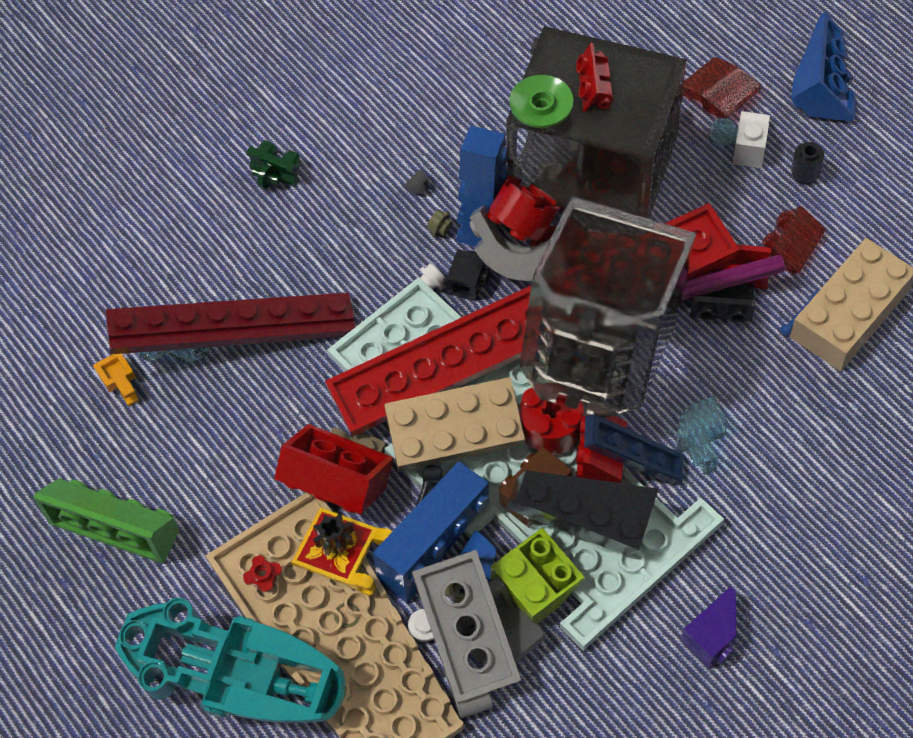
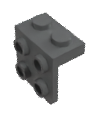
[456,577,545,667]

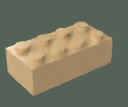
[790,238,913,371]
[384,377,525,472]

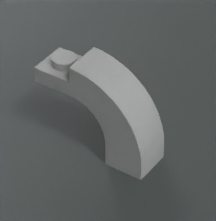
[470,205,571,281]

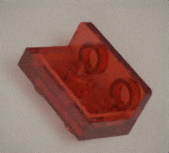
[761,206,826,275]

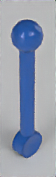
[780,289,820,336]

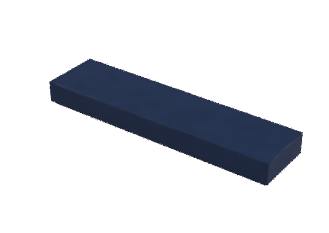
[584,414,683,486]

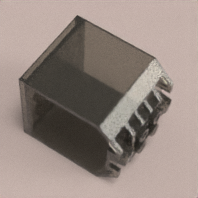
[520,196,697,418]

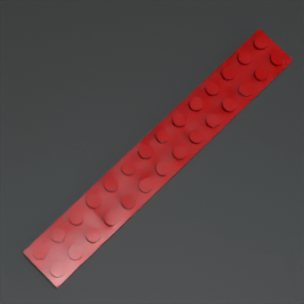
[325,203,740,437]

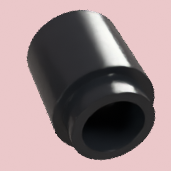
[791,142,824,184]

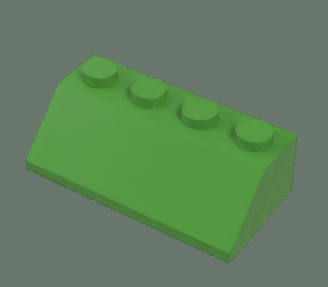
[33,478,180,564]

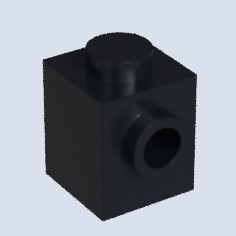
[446,249,490,301]

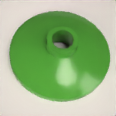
[509,75,573,128]

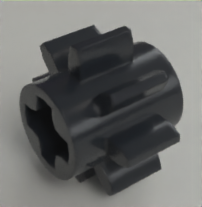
[313,514,354,556]

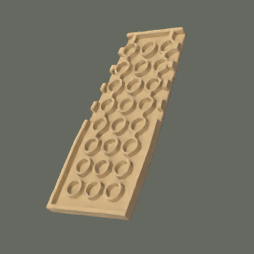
[205,492,464,738]

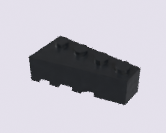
[506,470,659,556]

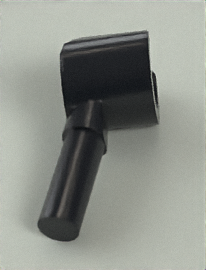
[415,465,442,507]

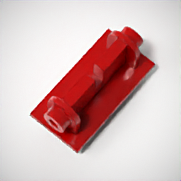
[576,43,613,112]

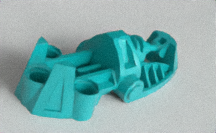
[114,597,345,723]

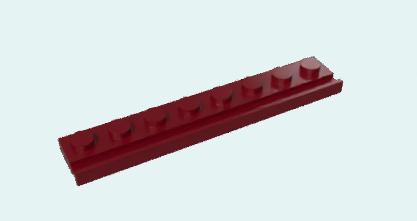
[105,292,356,355]

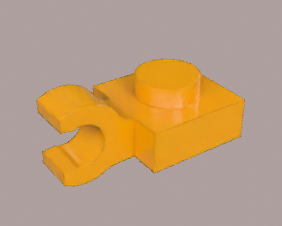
[93,354,139,407]

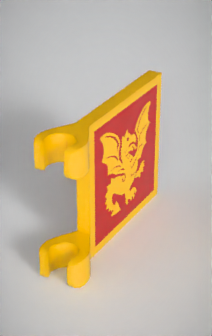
[291,507,393,596]

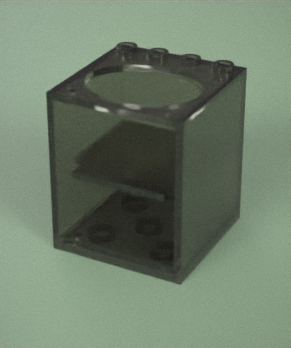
[506,26,687,228]

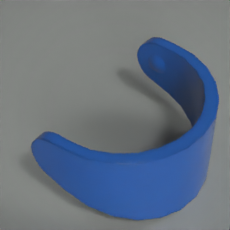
[460,531,497,582]

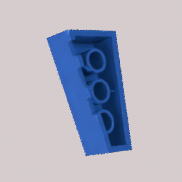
[456,125,510,246]

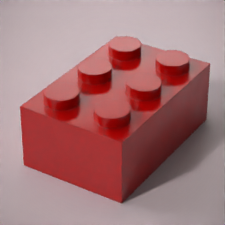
[274,424,394,514]

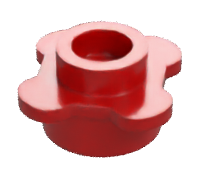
[243,555,282,592]

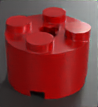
[487,176,560,242]
[519,381,584,456]

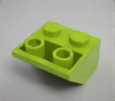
[490,527,585,624]

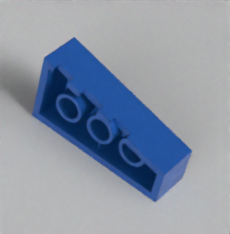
[373,461,490,604]

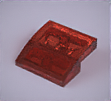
[678,57,761,119]

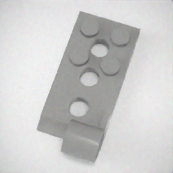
[412,550,521,719]

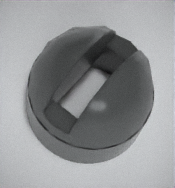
[404,169,430,195]

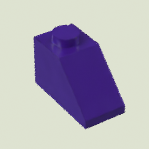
[681,586,736,669]

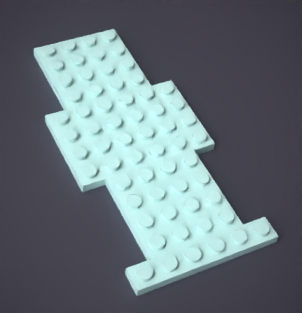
[327,277,724,651]

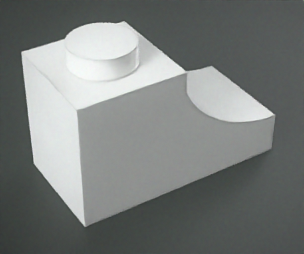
[733,111,770,168]

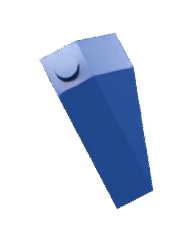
[791,12,856,121]

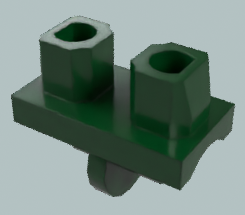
[246,140,301,189]

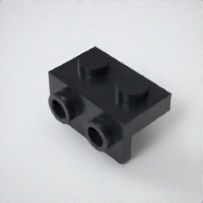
[690,283,755,322]

